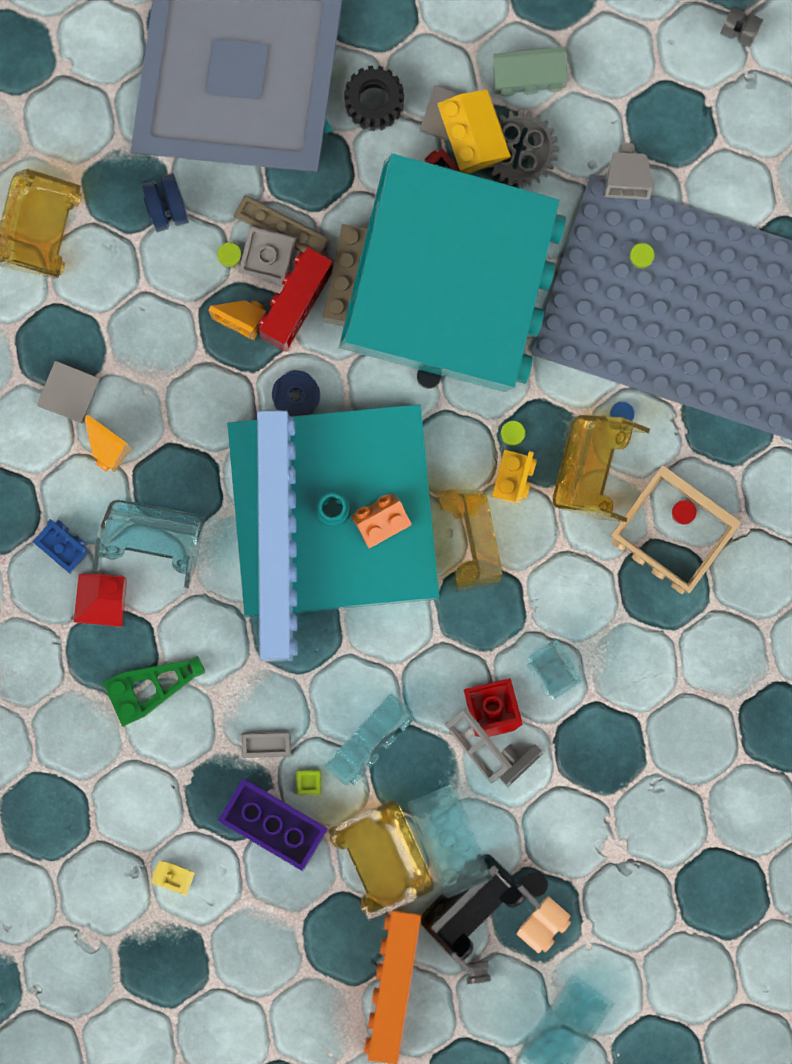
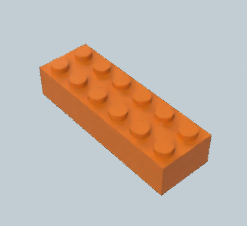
[364,909,421,1064]

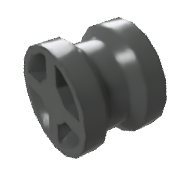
[466,961,491,984]

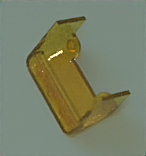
[553,415,650,523]

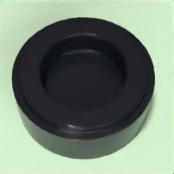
[417,370,441,389]
[523,872,548,897]

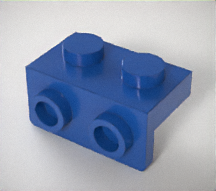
[33,519,89,574]

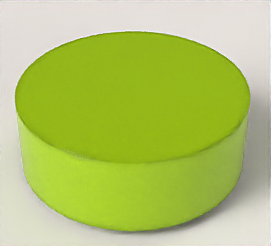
[217,243,242,268]
[630,243,654,269]
[501,421,525,446]

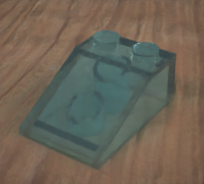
[527,639,583,699]

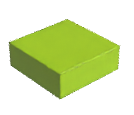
[296,770,321,795]

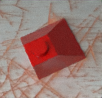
[74,574,127,627]

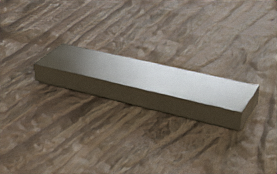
[234,195,330,255]

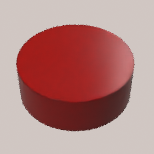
[672,500,697,525]

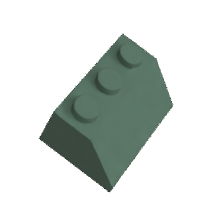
[492,47,567,97]

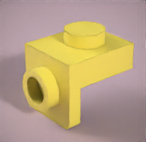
[151,860,195,896]

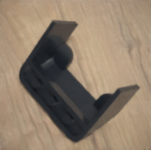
[420,854,542,977]

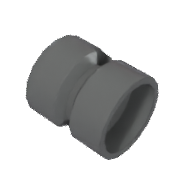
[720,5,763,48]

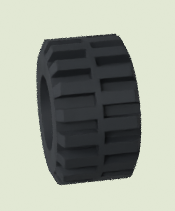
[344,65,404,131]

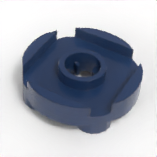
[272,370,320,417]

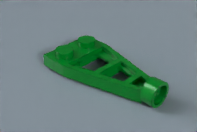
[103,655,205,727]

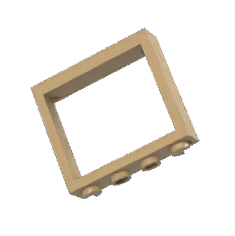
[610,465,742,594]

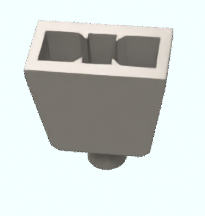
[604,143,653,200]

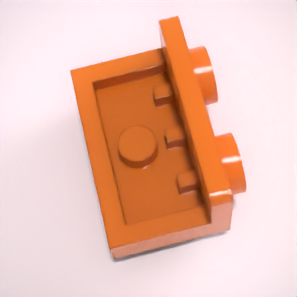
[351,493,412,548]

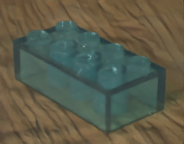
[325,693,413,786]
[407,784,493,898]
[516,973,615,1064]

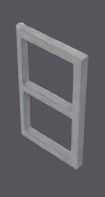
[445,708,512,783]

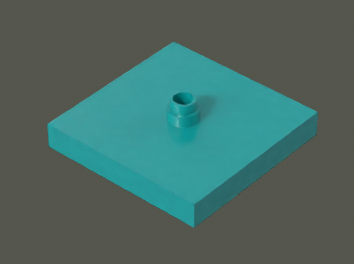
[227,404,439,618]

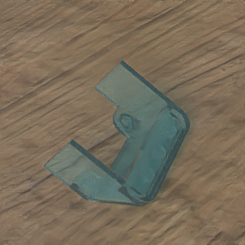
[93,500,204,588]

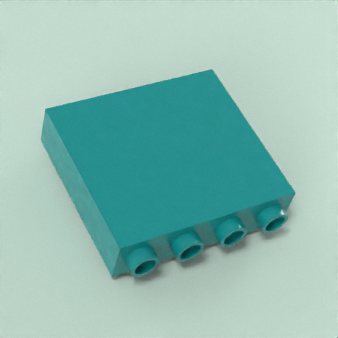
[338,153,566,392]

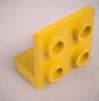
[492,450,537,504]

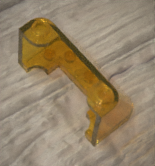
[0,168,82,279]
[438,489,503,593]
[328,801,434,920]

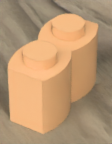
[516,896,571,953]

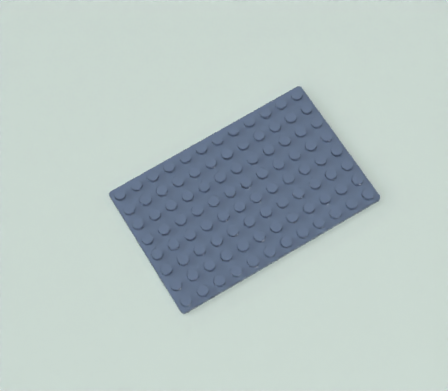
[532,176,792,441]

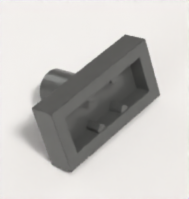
[500,744,543,787]

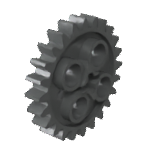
[486,109,559,188]

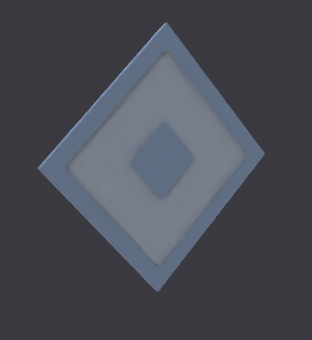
[130,0,342,173]

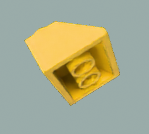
[437,89,511,174]

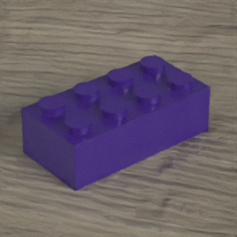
[218,778,329,872]

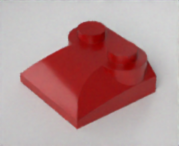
[463,678,523,737]

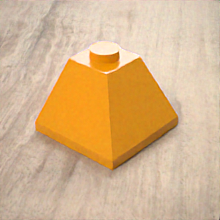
[209,300,267,341]
[85,414,132,473]

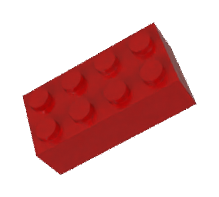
[258,247,333,352]

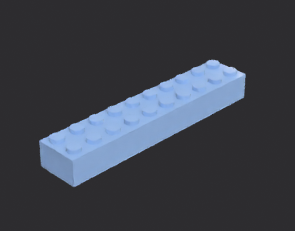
[258,411,298,661]

